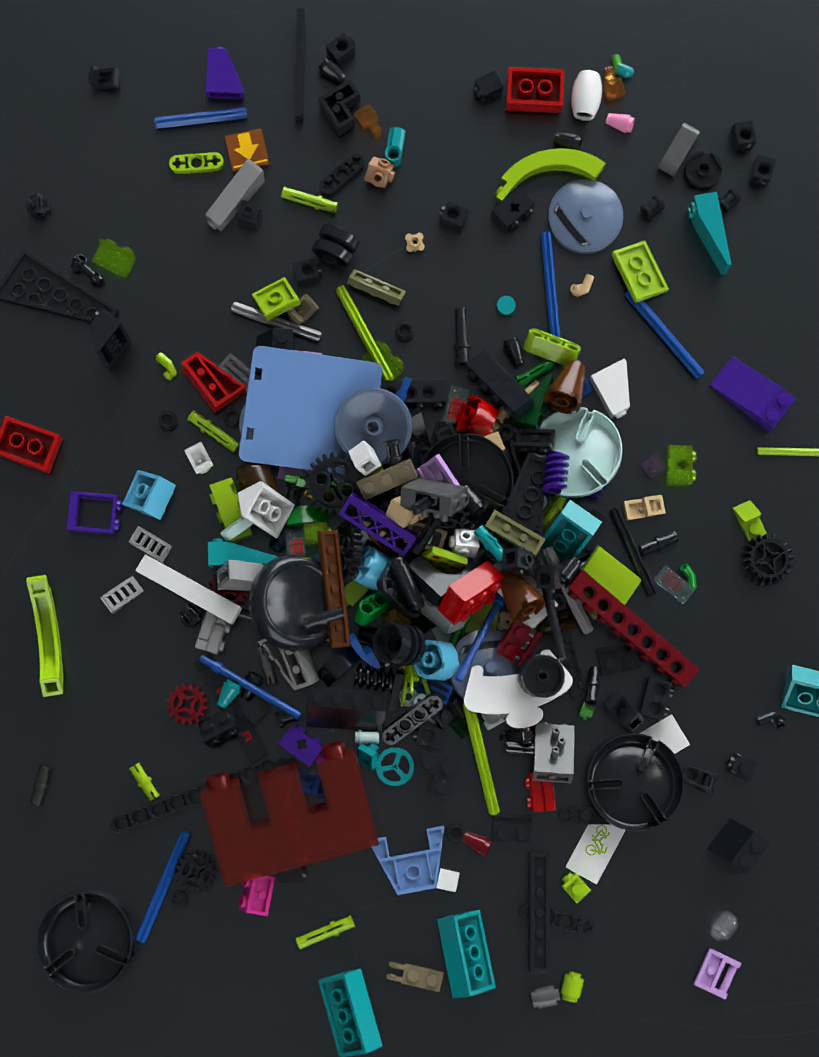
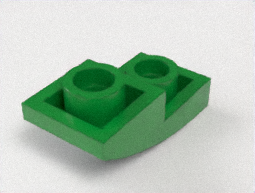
[286,505,327,528]

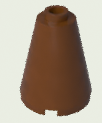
[544,360,586,414]
[500,569,546,623]

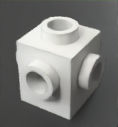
[449,528,479,557]

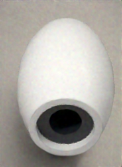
[571,70,602,120]

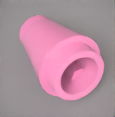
[606,113,635,133]

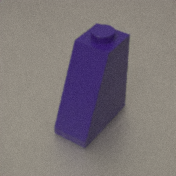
[206,46,244,99]

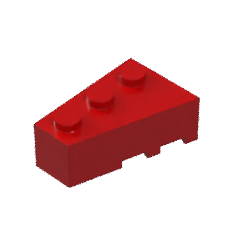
[181,352,247,414]

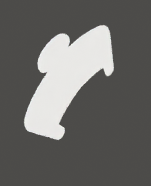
[464,650,573,728]

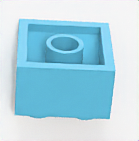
[122,470,176,520]

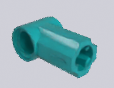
[385,127,406,168]

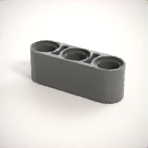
[658,122,700,177]

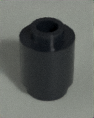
[560,555,582,585]

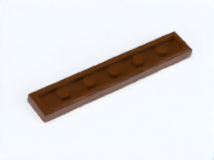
[317,530,350,648]

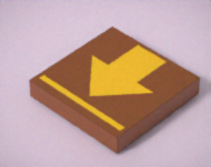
[225,128,269,173]

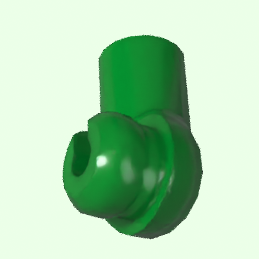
[680,564,697,593]

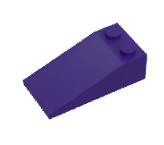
[709,356,796,432]

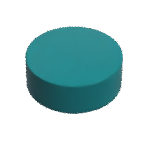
[496,296,516,316]

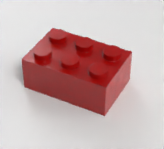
[506,67,564,113]
[0,416,63,474]
[438,561,504,625]

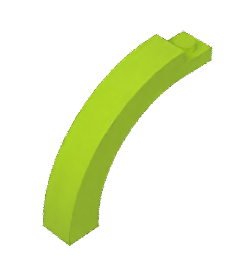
[495,148,606,204]
[26,575,63,697]

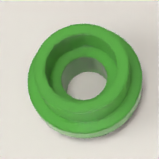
[579,701,595,720]

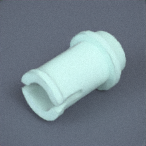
[355,730,379,745]

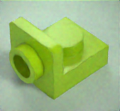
[560,872,591,903]

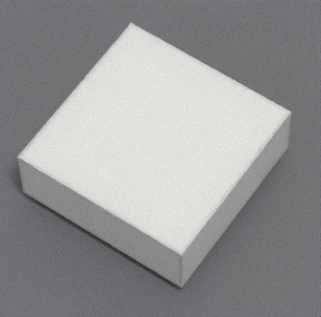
[436,868,460,892]

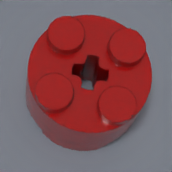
[455,395,499,437]

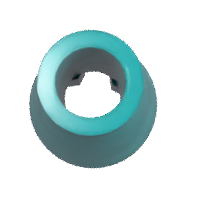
[217,678,241,709]

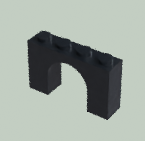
[408,530,491,607]

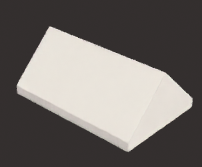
[238,481,295,538]

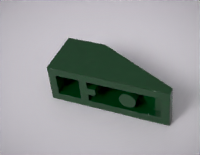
[513,374,554,429]

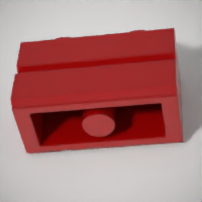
[525,773,556,812]

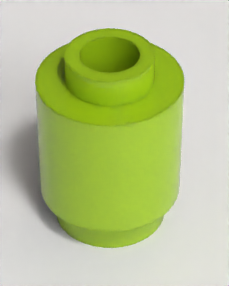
[561,972,584,1003]

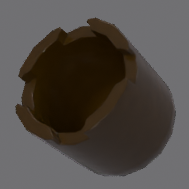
[236,461,279,493]

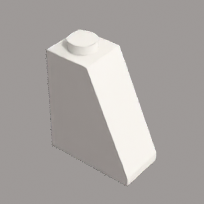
[589,358,630,419]

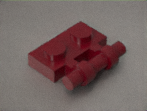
[495,621,543,666]

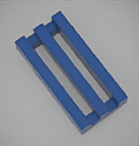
[414,678,454,705]

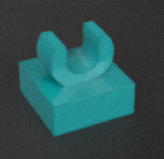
[357,743,379,770]

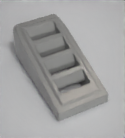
[129,526,173,563]
[100,576,144,614]

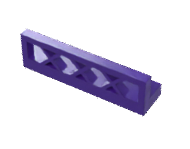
[339,492,419,556]

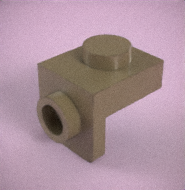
[286,294,319,324]

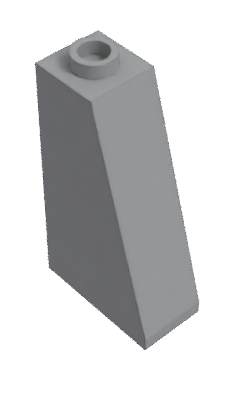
[205,158,265,231]
[217,560,265,591]

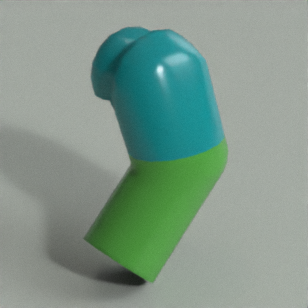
[611,54,634,78]

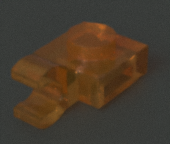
[602,66,626,101]
[353,103,382,139]

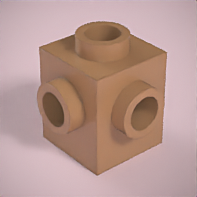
[364,156,395,188]

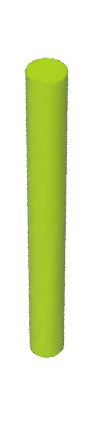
[757,447,819,456]

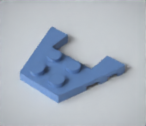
[369,826,444,895]

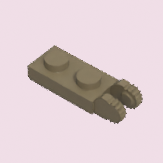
[386,962,444,992]

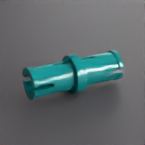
[473,525,504,562]

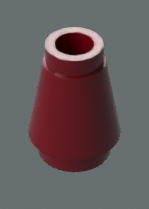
[462,831,492,856]

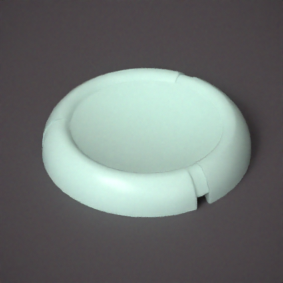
[531,407,622,498]

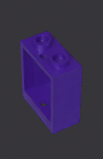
[67,491,122,535]

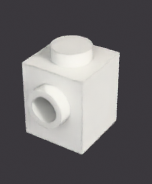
[348,441,381,476]

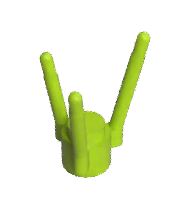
[400,665,434,707]

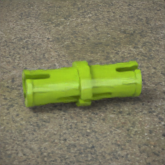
[129,762,160,802]

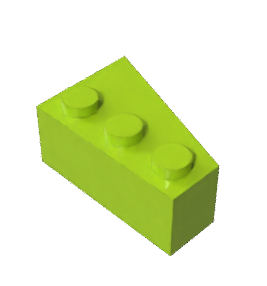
[209,477,253,543]

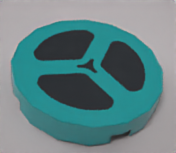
[376,747,414,786]

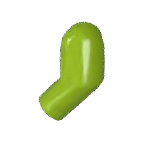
[156,353,177,381]

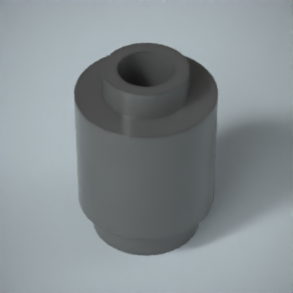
[531,985,560,1009]

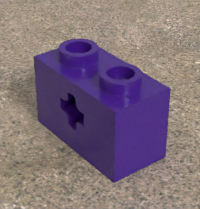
[278,725,324,767]

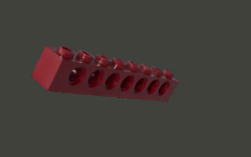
[564,570,699,687]

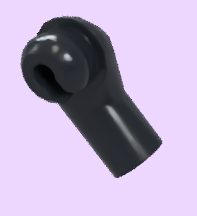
[756,711,786,729]

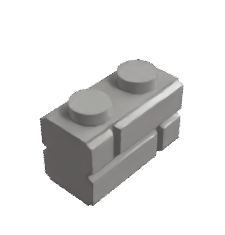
[195,611,232,655]

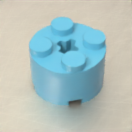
[353,545,393,591]
[413,640,460,681]

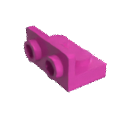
[238,871,275,916]

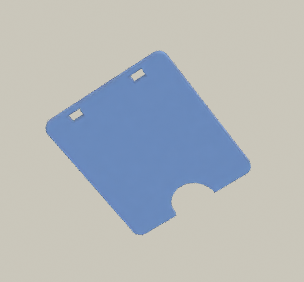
[239,346,383,475]

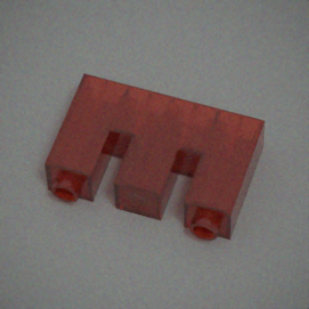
[200,741,379,887]

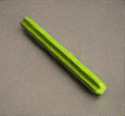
[336,285,393,381]
[463,703,500,815]

